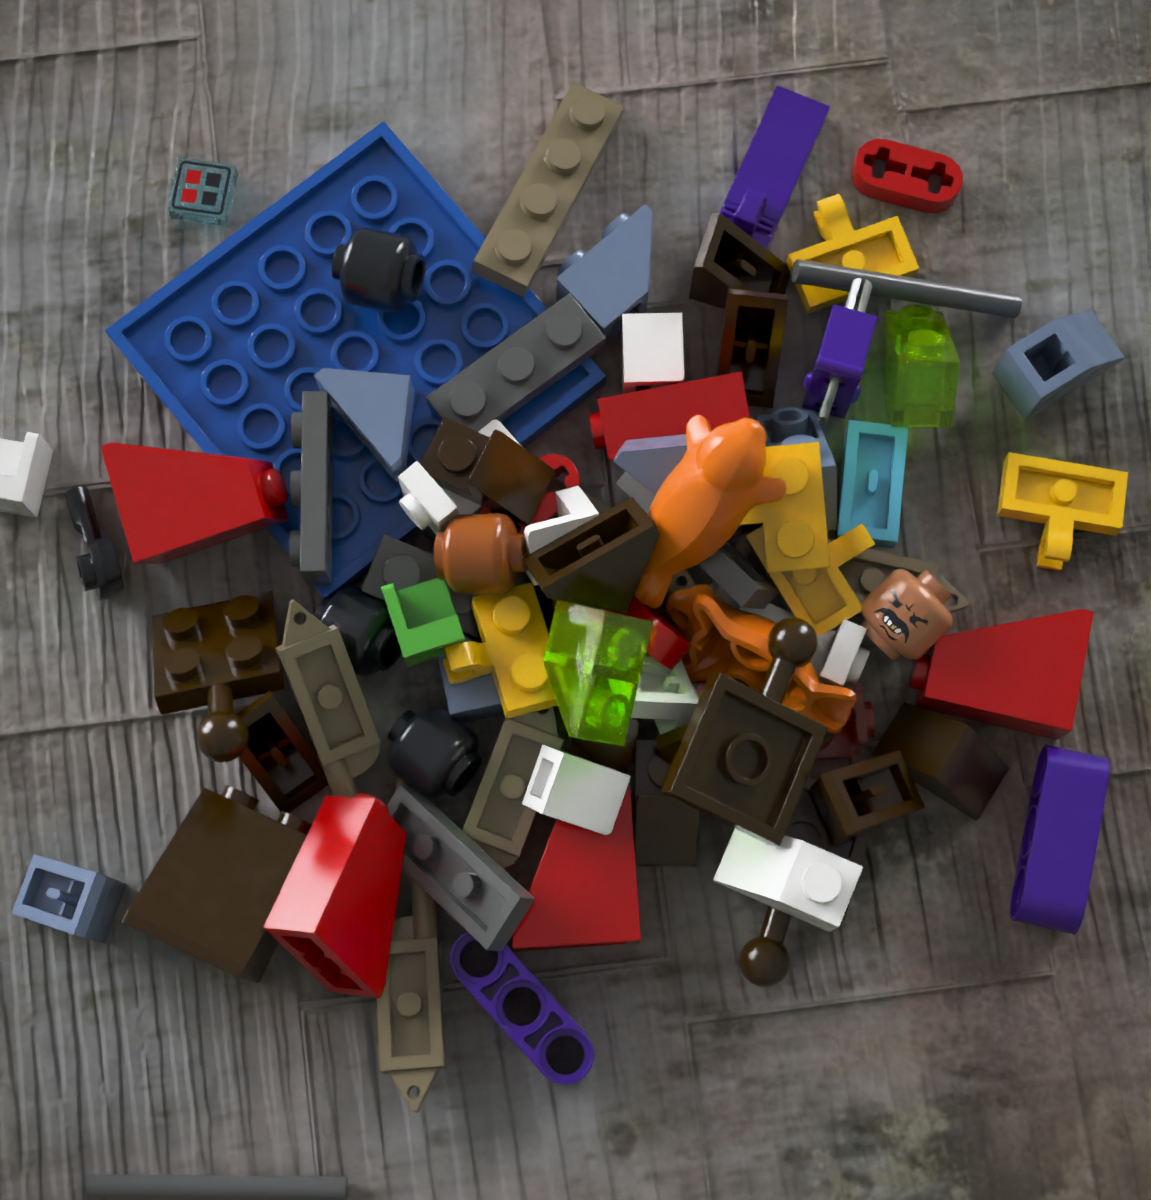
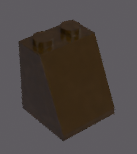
[121,785,312,983]

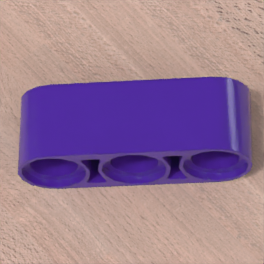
[1010,744,1110,935]
[450,932,594,1085]

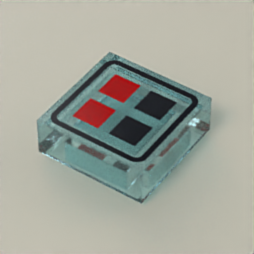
[167,157,238,227]

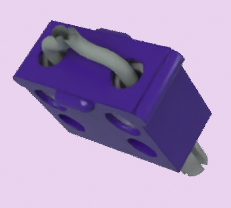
[802,278,878,425]

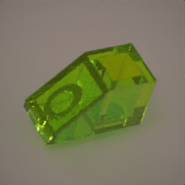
[883,305,960,427]
[543,600,653,746]

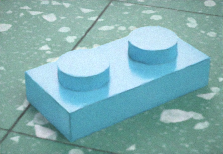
[835,420,908,548]

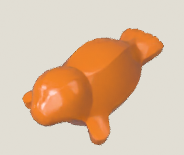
[634,415,787,609]
[666,584,856,734]

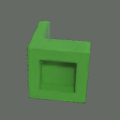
[381,578,466,667]

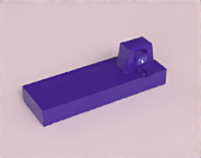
[719,85,830,250]

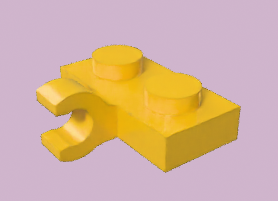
[786,194,919,314]
[739,442,830,573]
[997,452,1128,571]
[746,523,875,637]
[443,582,568,719]

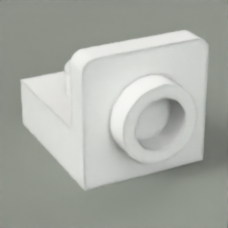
[606,654,698,735]

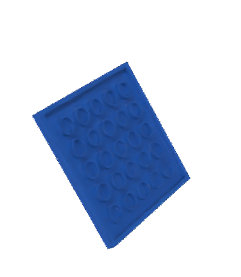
[105,121,606,599]

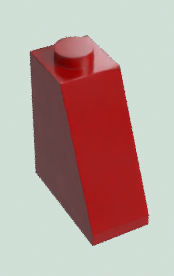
[589,371,750,460]
[100,442,289,564]
[908,609,1094,740]
[512,787,641,952]
[263,793,407,999]

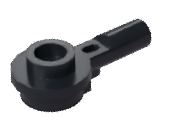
[65,486,123,601]

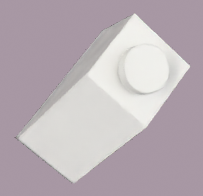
[713,828,863,932]

